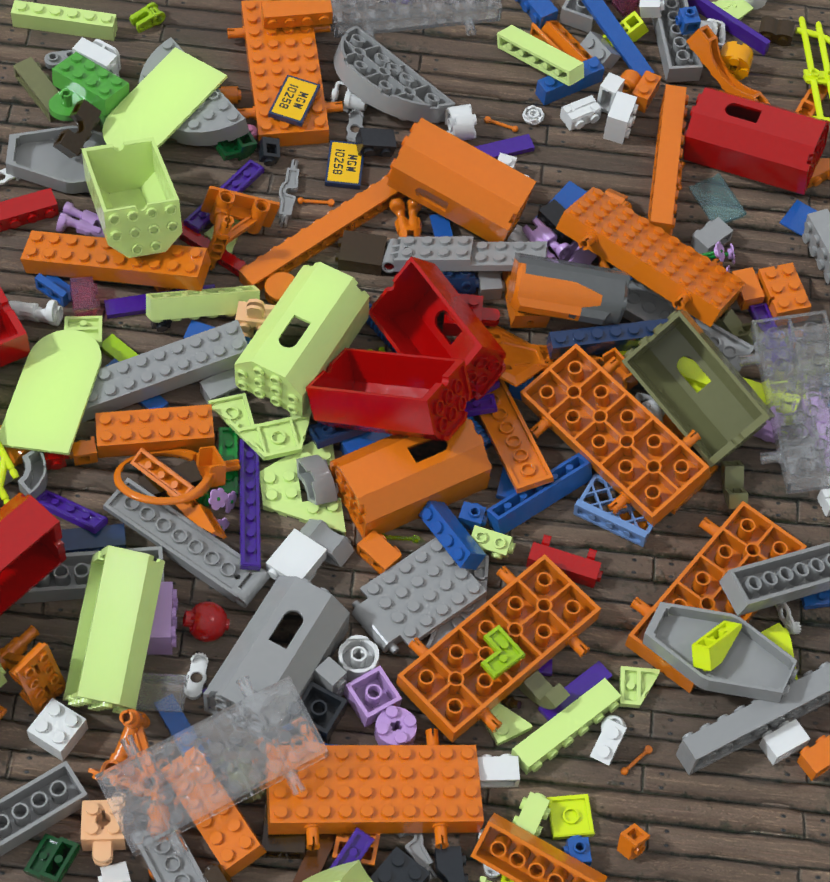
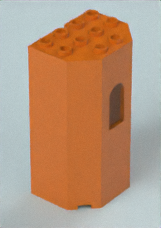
[387,118,537,242]
[330,418,492,539]

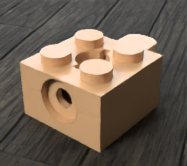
[235,299,275,338]
[80,799,127,867]

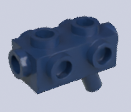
[443,271,479,295]

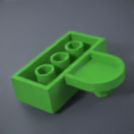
[49,52,129,121]

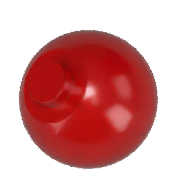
[183,601,230,642]

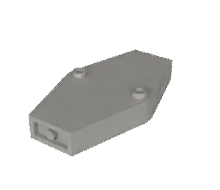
[6,125,106,194]
[643,602,798,703]

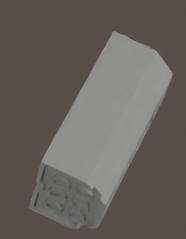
[203,576,350,745]

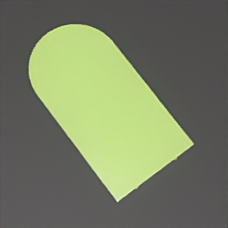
[102,47,228,148]
[0,329,102,455]

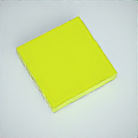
[547,794,595,840]

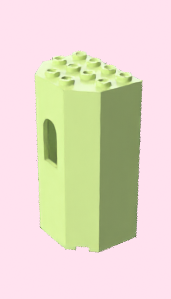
[81,137,183,258]
[234,262,370,417]
[62,545,165,714]

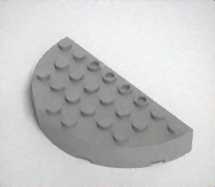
[334,25,456,123]
[139,37,249,146]

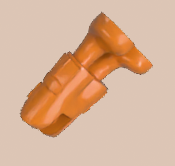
[389,198,423,237]

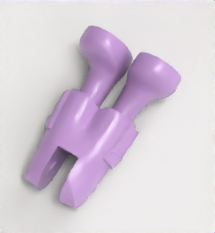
[56,202,105,238]
[522,218,572,260]

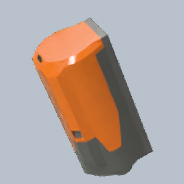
[507,252,631,325]

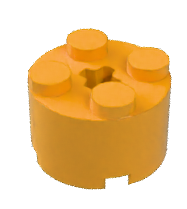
[720,41,754,80]

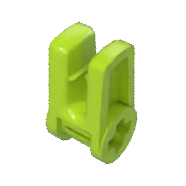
[129,2,166,33]

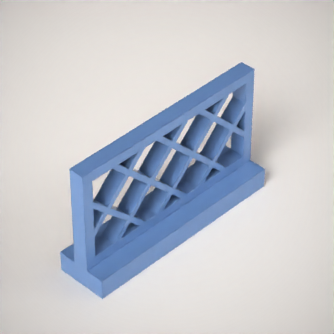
[573,473,653,547]

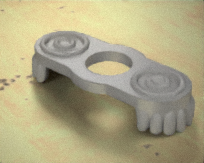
[346,109,364,143]

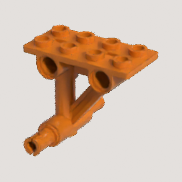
[201,186,280,270]
[0,625,66,714]
[88,709,175,805]

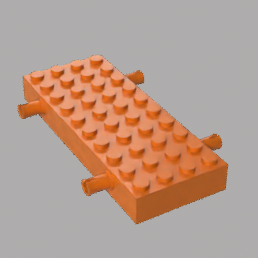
[227,0,343,147]
[555,187,746,327]
[520,344,710,527]
[625,501,807,693]
[396,554,601,743]
[265,728,484,850]

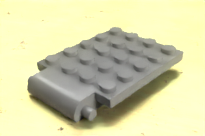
[352,537,487,654]

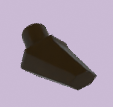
[500,696,522,709]

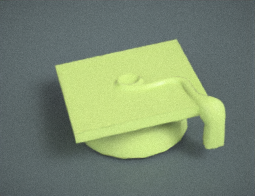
[712,0,754,20]

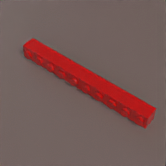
[178,221,246,277]

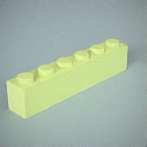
[11,0,118,41]
[497,25,584,86]
[146,285,260,323]
[511,678,621,775]

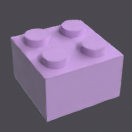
[343,666,402,727]

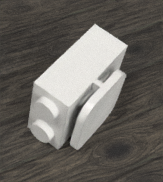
[72,37,121,77]
[266,528,327,581]

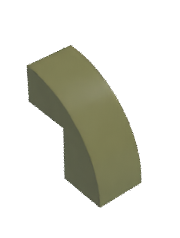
[714,308,764,345]
[721,460,748,509]
[518,670,570,709]

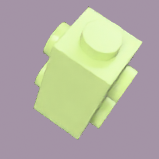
[471,525,516,560]
[512,792,551,838]

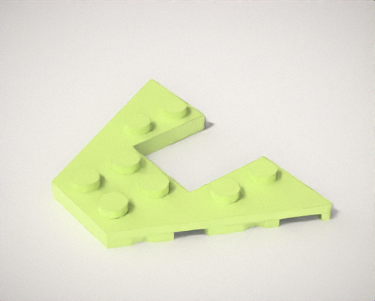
[208,393,312,461]
[260,441,346,536]

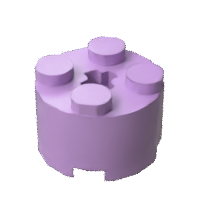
[374,705,417,745]

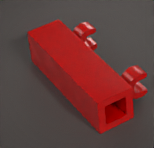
[526,534,603,588]

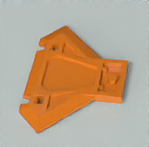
[487,326,557,387]

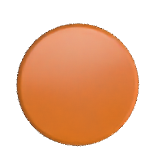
[265,272,295,305]

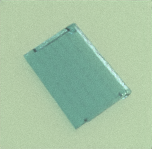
[689,173,746,223]

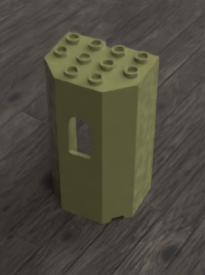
[622,310,775,467]

